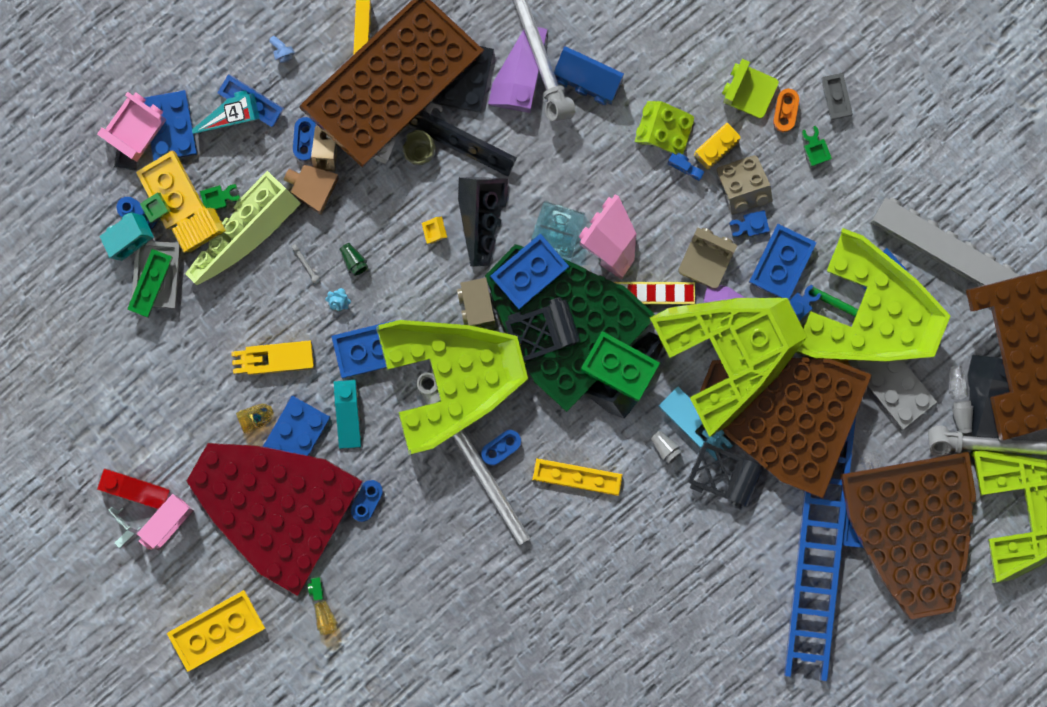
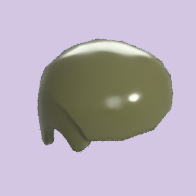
[402,130,436,165]

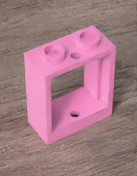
[137,494,194,550]

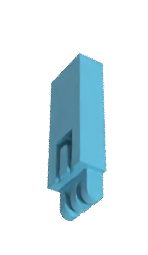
[658,387,733,460]

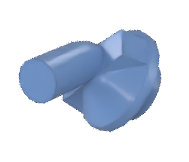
[269,36,295,63]

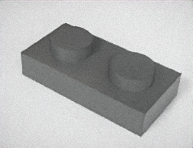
[821,73,853,120]

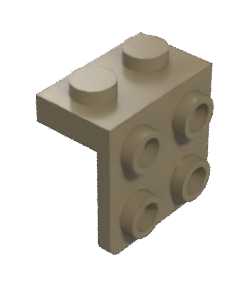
[717,155,773,215]
[678,227,737,289]

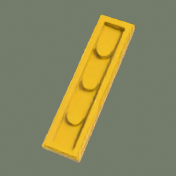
[532,458,623,496]

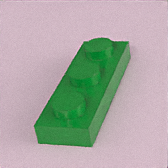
[127,249,173,318]

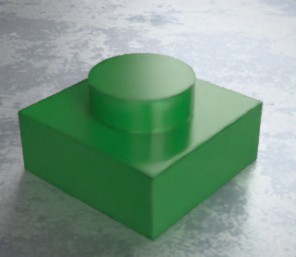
[140,192,171,223]
[308,577,324,601]

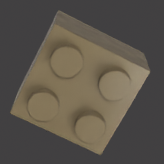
[457,278,495,328]

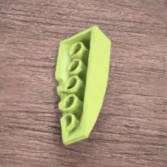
[185,171,301,285]

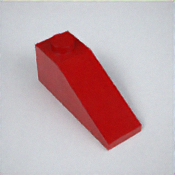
[97,469,170,509]

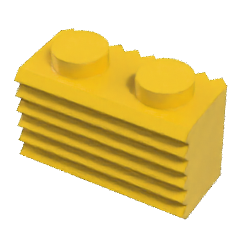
[694,123,740,170]
[172,206,226,252]

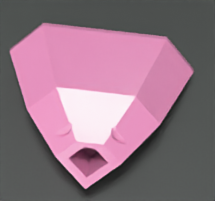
[578,194,636,280]

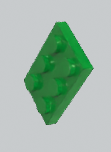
[581,331,660,402]

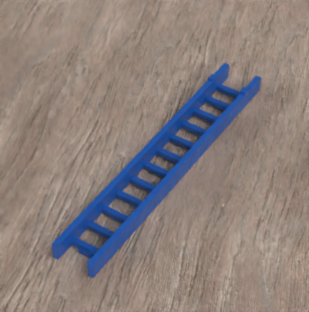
[784,418,856,681]

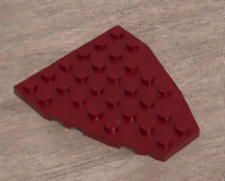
[186,443,363,596]

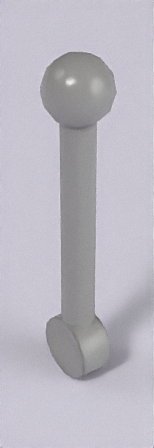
[292,244,320,284]

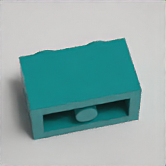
[99,212,154,261]

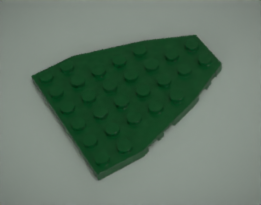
[485,244,655,412]

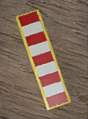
[614,282,695,305]

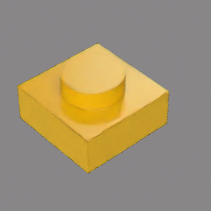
[421,217,447,244]

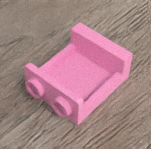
[97,92,167,162]

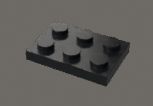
[438,46,494,113]

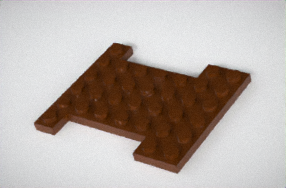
[966,269,1047,440]

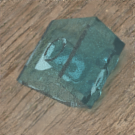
[531,201,585,258]

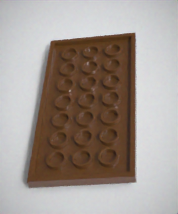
[299,0,484,168]

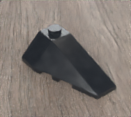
[458,177,508,267]
[585,332,663,419]
[967,355,1010,438]

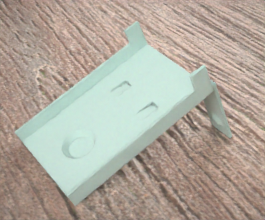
[109,507,141,548]

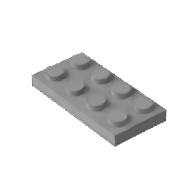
[848,360,937,430]

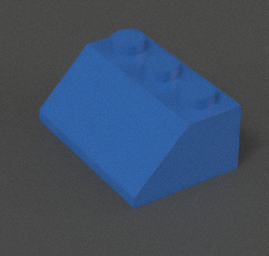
[554,46,624,105]

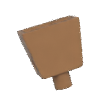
[284,165,339,214]

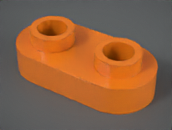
[773,88,799,132]

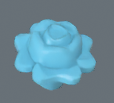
[325,288,351,311]

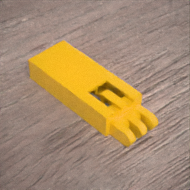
[353,0,371,55]
[231,340,314,375]

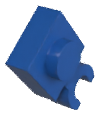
[667,153,704,181]
[729,210,770,237]
[789,285,822,321]

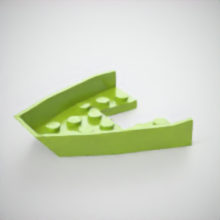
[796,228,951,361]
[650,298,807,437]
[376,320,528,455]
[970,451,1047,583]

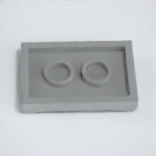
[132,241,180,309]

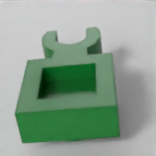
[802,126,832,167]
[200,184,241,210]

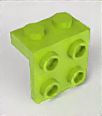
[722,59,779,119]
[634,101,694,155]

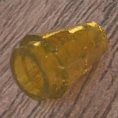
[314,601,338,635]

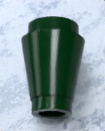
[339,243,368,276]

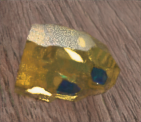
[236,404,273,434]

